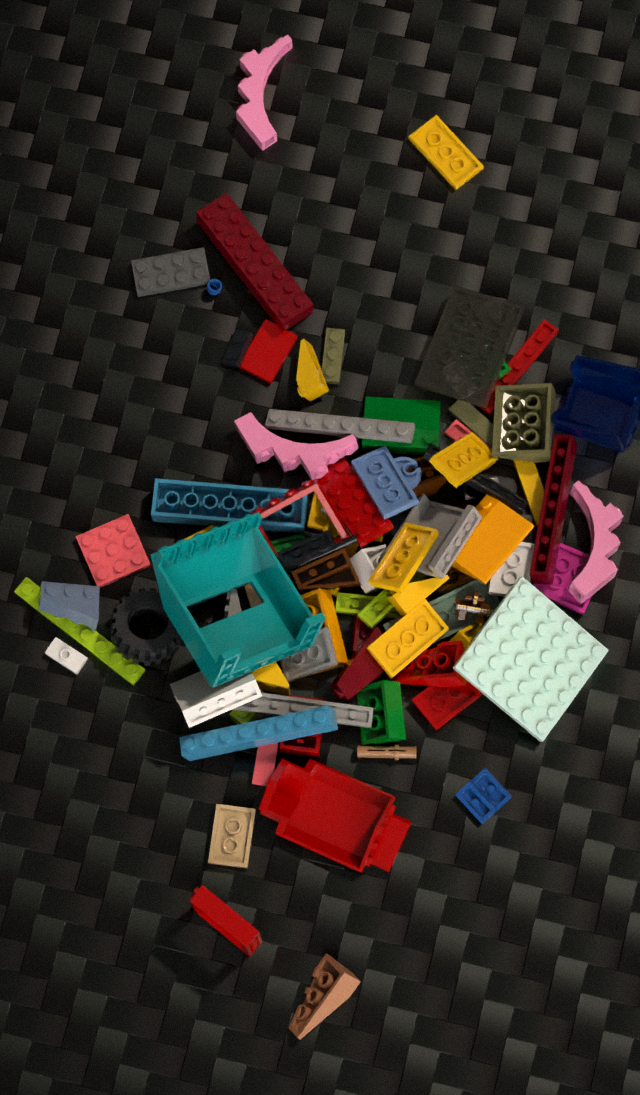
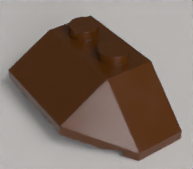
[406,457,447,499]

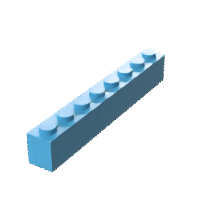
[180,705,338,761]

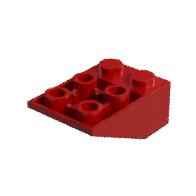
[279,695,327,758]

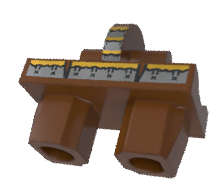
[454,590,491,624]

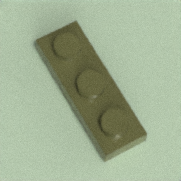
[322,328,345,385]

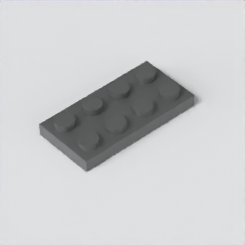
[131,247,210,297]

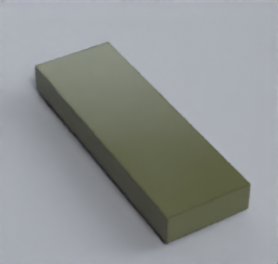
[449,398,494,447]

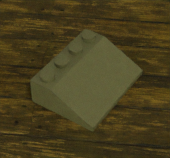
[492,383,556,463]

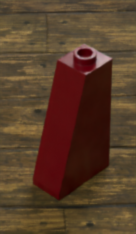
[331,627,384,702]

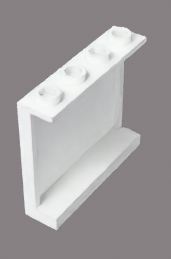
[170,671,262,728]

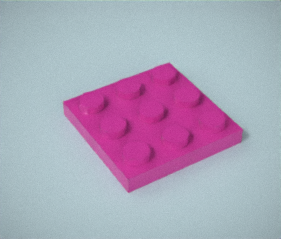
[533,543,592,615]

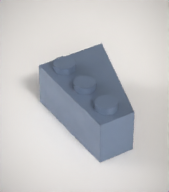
[38,581,100,631]

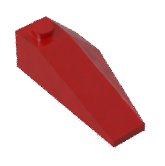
[387,640,467,687]

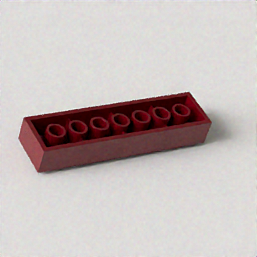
[196,193,314,331]

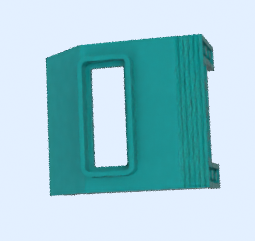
[150,512,326,688]

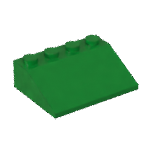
[362,397,441,455]

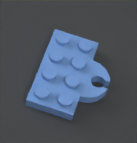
[351,446,422,520]

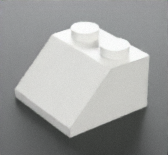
[350,544,387,594]

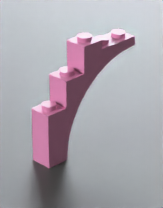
[236,35,293,151]
[234,412,358,481]
[568,480,624,604]

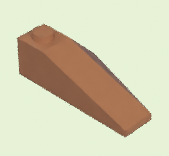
[289,953,361,1039]

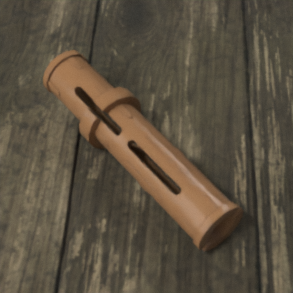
[357,745,417,760]

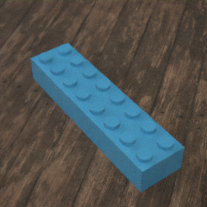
[151,478,308,534]

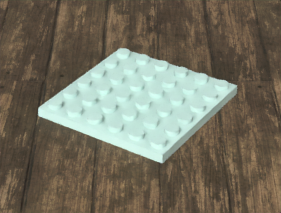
[452,576,609,742]

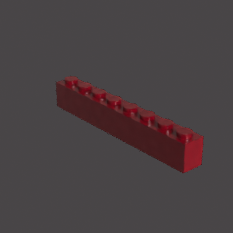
[529,434,577,585]

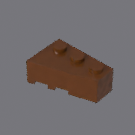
[292,548,362,592]

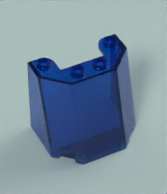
[551,355,640,453]

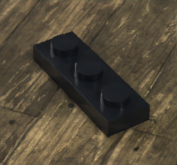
[277,529,337,571]

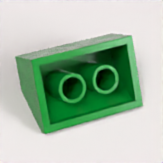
[357,680,406,746]

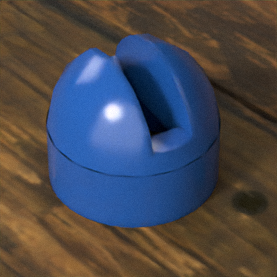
[207,279,222,295]

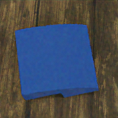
[456,768,512,824]

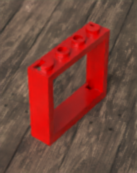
[251,478,350,575]
[190,885,263,957]

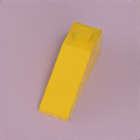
[296,339,329,402]
[387,575,449,616]

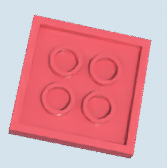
[76,514,151,588]

